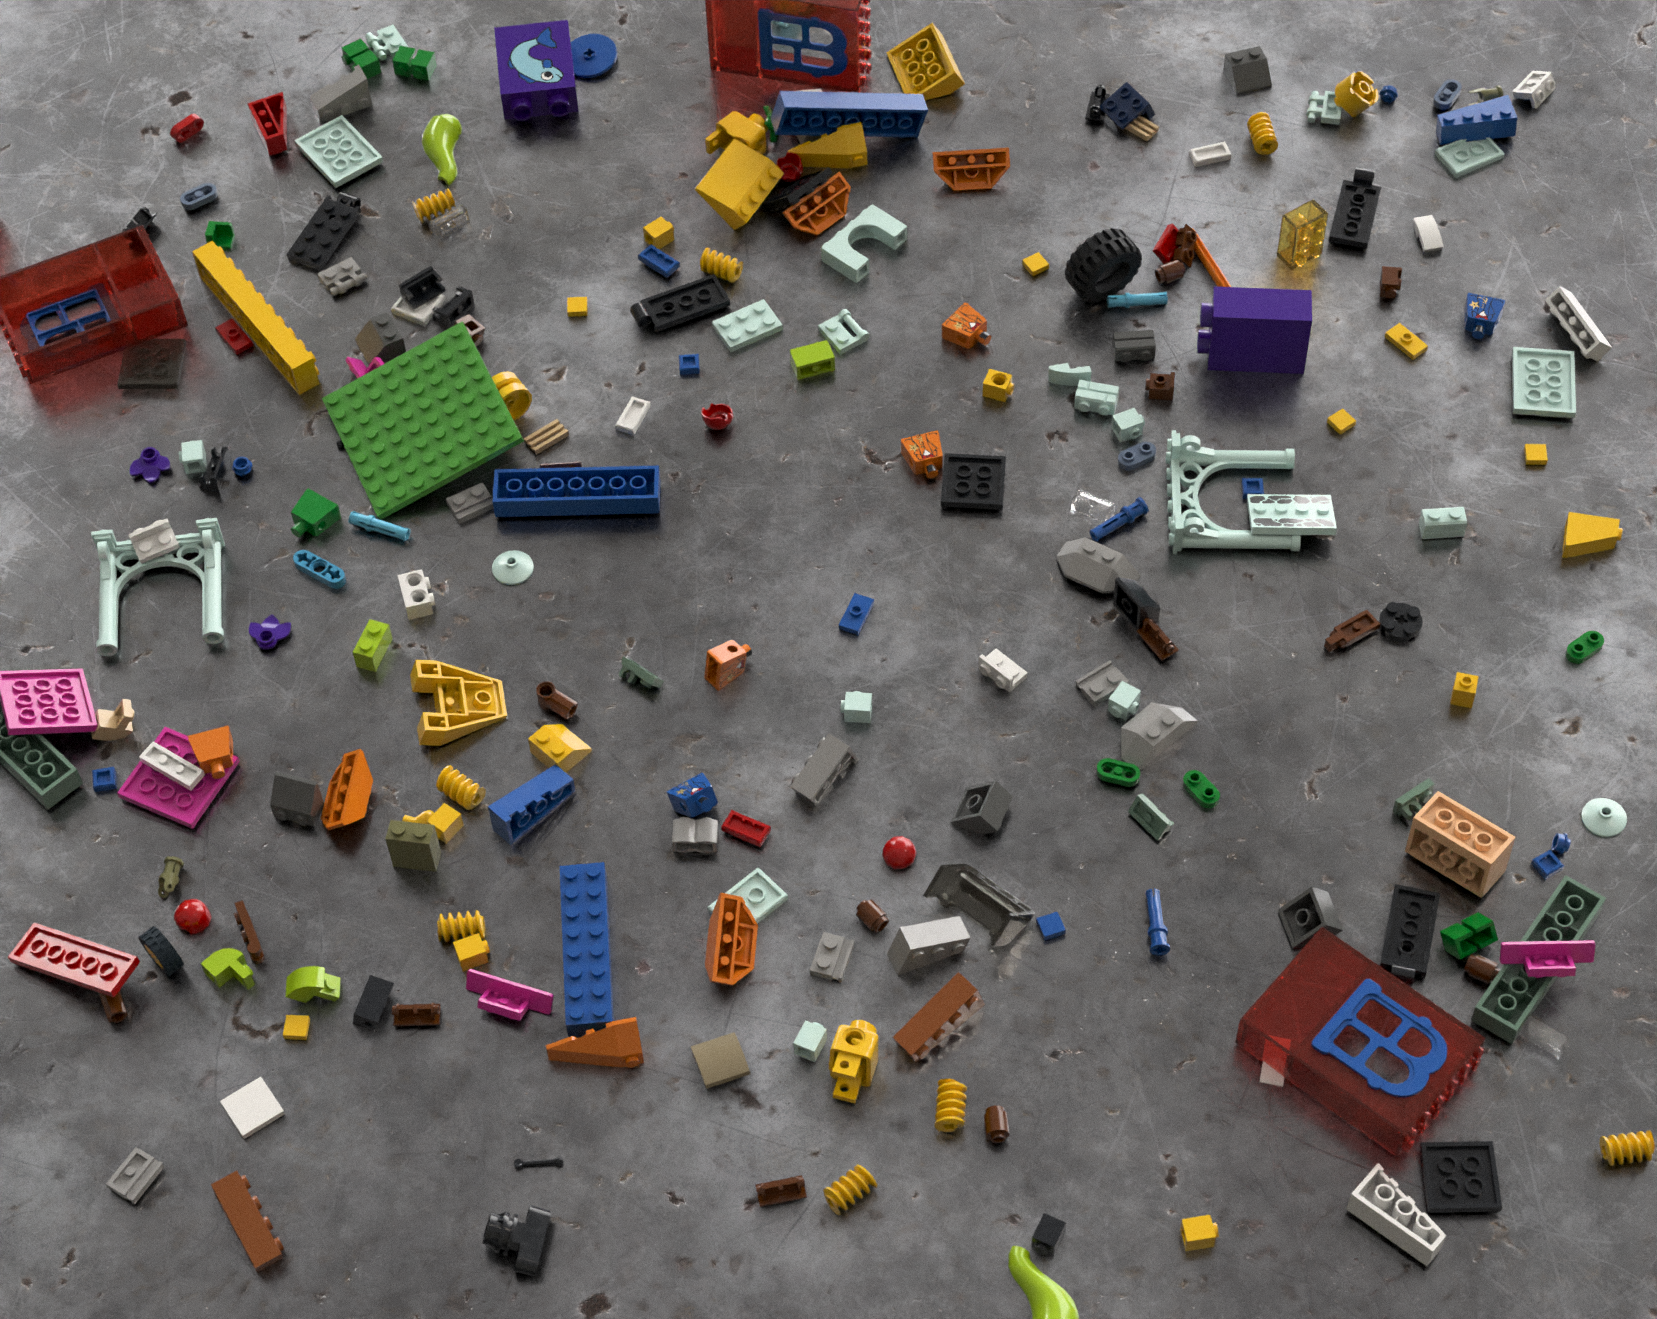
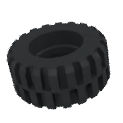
[1065,228,1142,303]

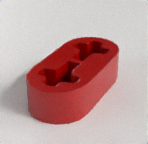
[170,114,204,143]

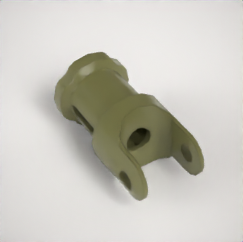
[1468,85,1503,106]
[158,856,184,898]

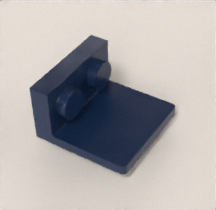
[1099,82,1156,130]

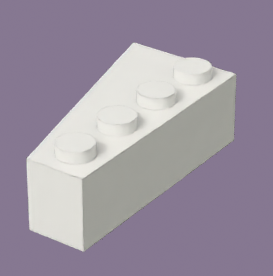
[1346,1163,1446,1266]

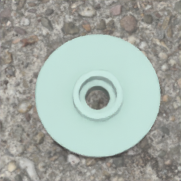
[492,550,534,585]
[1581,798,1627,837]

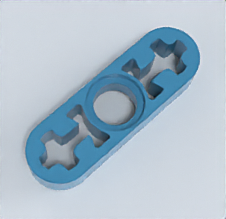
[293,550,346,589]

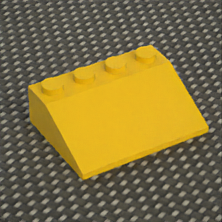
[886,23,965,101]
[694,139,784,230]

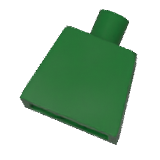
[291,488,341,537]

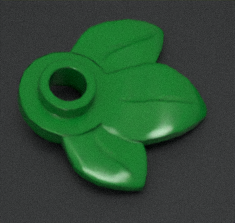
[763,105,778,143]

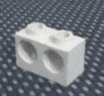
[397,569,436,620]

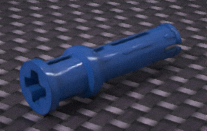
[1089,497,1149,542]
[1145,889,1170,956]

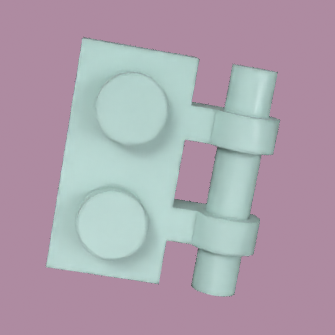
[365,25,408,61]
[1306,91,1342,125]

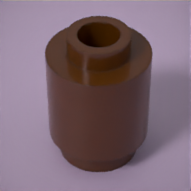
[1155,260,1185,284]
[856,899,889,933]
[1464,954,1501,984]
[984,1105,1010,1143]

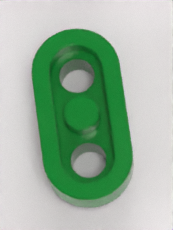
[1566,631,1604,664]
[1096,758,1140,787]
[1183,770,1220,808]

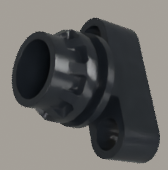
[482,1205,551,1276]

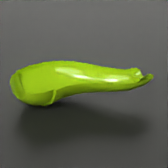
[422,114,462,185]
[1008,1246,1079,1319]

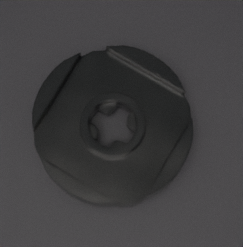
[1379,602,1423,642]

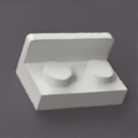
[1513,71,1556,108]
[128,519,180,564]
[978,649,1028,693]

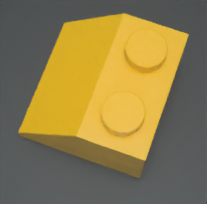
[528,724,592,773]

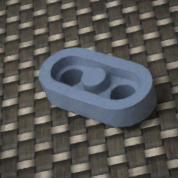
[1433,79,1462,110]
[180,183,218,210]
[1118,442,1156,471]

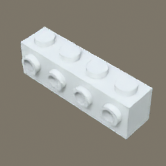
[1545,286,1612,361]

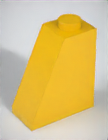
[1562,512,1623,558]

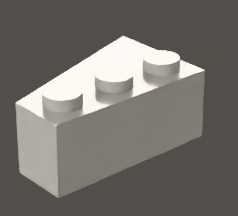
[310,65,372,124]
[791,733,859,806]
[887,916,971,976]

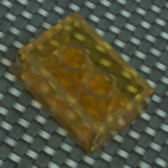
[1277,199,1328,270]

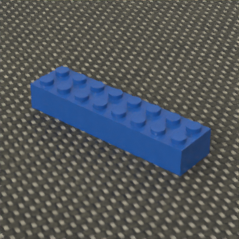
[771,91,928,137]
[492,465,661,517]
[560,862,614,1038]

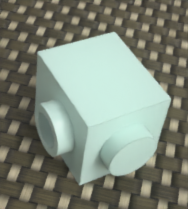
[1111,408,1145,443]
[178,440,206,474]
[1108,681,1141,721]
[840,691,872,723]
[793,1020,827,1062]

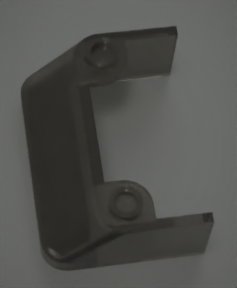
[923,864,1035,947]

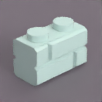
[1074,380,1119,415]
[1419,507,1467,539]

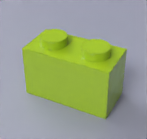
[789,340,835,380]
[352,619,393,672]

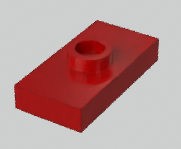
[1152,223,1179,264]
[215,318,253,355]
[721,810,771,847]

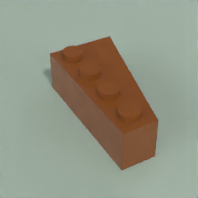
[893,972,985,1062]
[211,1171,285,1273]

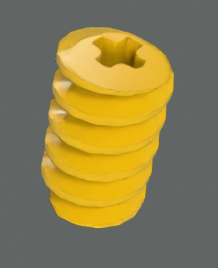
[1247,112,1278,155]
[412,189,455,223]
[700,247,743,283]
[436,765,486,810]
[437,910,485,942]
[934,1078,967,1132]
[1599,1130,1655,1166]
[823,1164,878,1216]

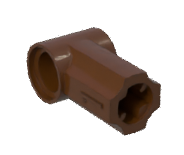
[536,682,578,719]
[98,990,128,1023]

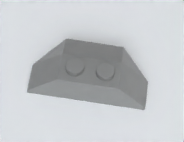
[1056,537,1140,594]
[1121,702,1198,771]

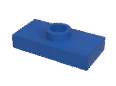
[638,244,680,278]
[839,593,874,635]

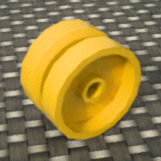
[492,371,532,421]

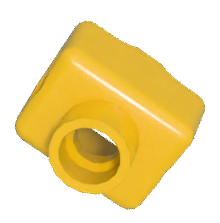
[705,111,768,155]
[829,1020,878,1103]

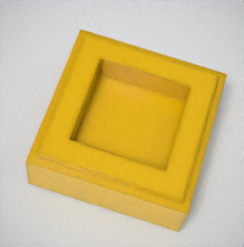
[1022,252,1049,276]
[567,297,588,317]
[1327,409,1356,435]
[1524,444,1548,465]
[283,1015,310,1040]

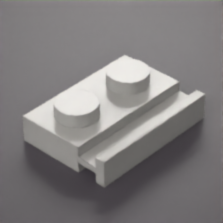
[446,482,494,524]
[1075,660,1129,707]
[810,932,855,983]
[106,1147,164,1204]

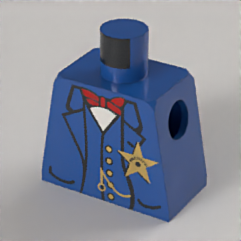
[1465,293,1506,339]
[667,773,718,818]

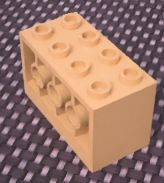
[1405,791,1515,898]

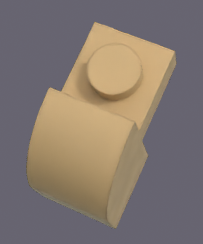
[91,699,134,741]

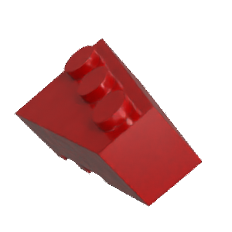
[247,92,287,156]

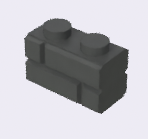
[1112,330,1156,362]

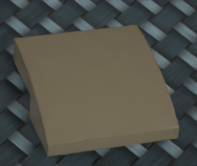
[691,1032,750,1089]

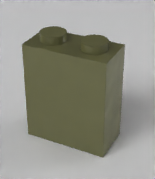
[385,820,441,872]

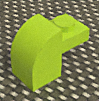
[201,948,255,990]
[285,966,341,1003]

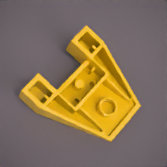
[410,660,507,746]

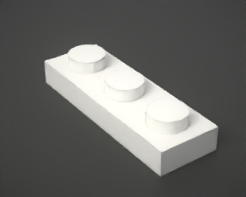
[139,742,205,790]

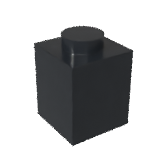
[1031,1213,1066,1257]

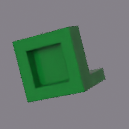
[205,221,235,250]

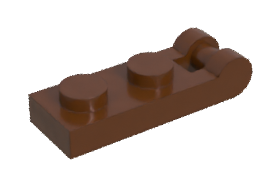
[233,900,265,964]

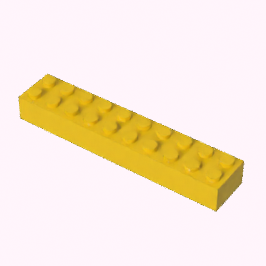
[192,241,320,395]

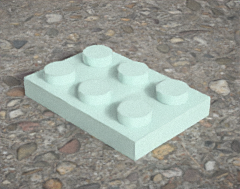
[712,299,783,352]

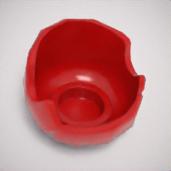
[776,152,803,183]
[701,403,733,430]
[882,836,917,869]
[174,899,212,934]

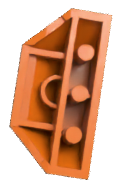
[933,148,1010,191]
[782,171,851,236]
[321,749,373,830]
[705,893,758,986]

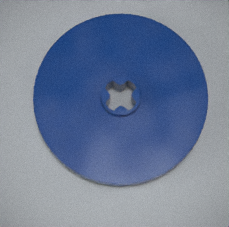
[571,34,617,78]

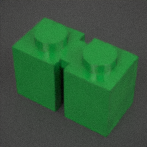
[341,38,382,79]
[392,45,437,81]
[1440,912,1498,959]

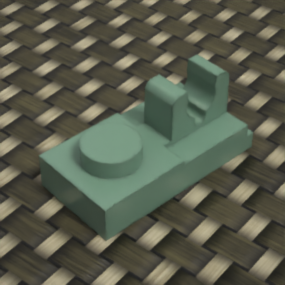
[618,656,664,688]
[1393,778,1435,820]
[1128,794,1174,841]

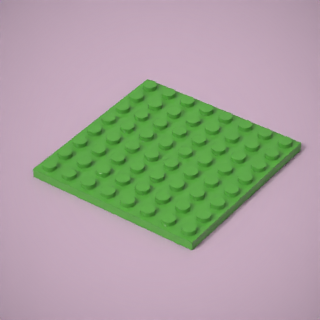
[322,321,524,520]

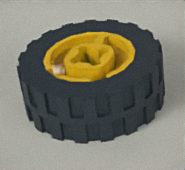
[138,926,184,976]

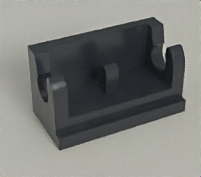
[399,266,446,310]
[432,285,474,328]
[199,446,232,492]
[353,975,394,1029]

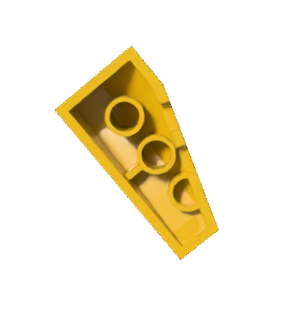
[788,122,867,168]

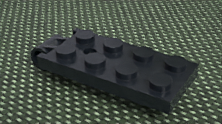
[1328,167,1381,249]
[286,192,361,271]
[630,274,730,333]
[1379,884,1440,986]

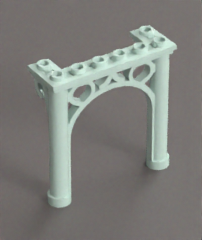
[1165,430,1301,554]
[91,518,225,656]

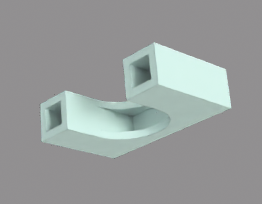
[821,204,907,283]

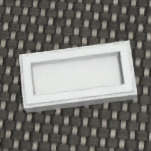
[1189,142,1232,167]
[615,397,651,436]

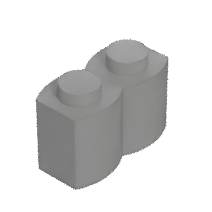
[672,817,718,853]

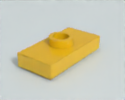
[1385,323,1428,360]

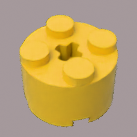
[1334,71,1378,117]

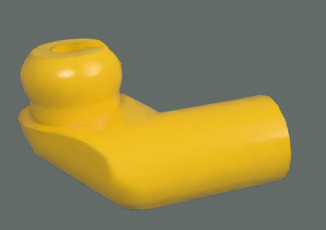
[402,810,434,824]

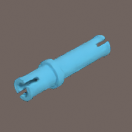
[1107,292,1168,308]
[348,511,411,541]

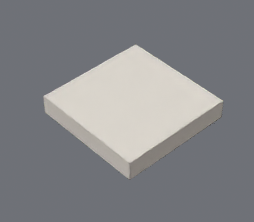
[391,294,446,327]
[220,1077,285,1139]

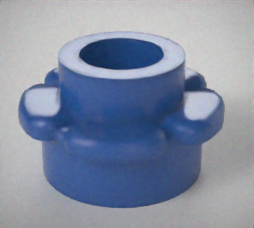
[1379,85,1398,103]
[232,457,252,476]
[1551,833,1571,854]

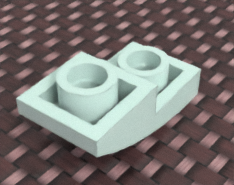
[1048,363,1091,386]

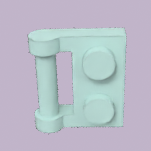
[818,309,870,355]

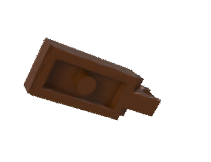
[1324,609,1381,652]

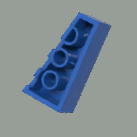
[1436,95,1517,145]
[488,764,575,845]

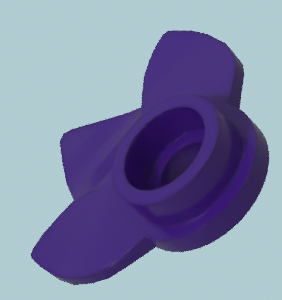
[130,447,170,483]
[249,614,291,649]

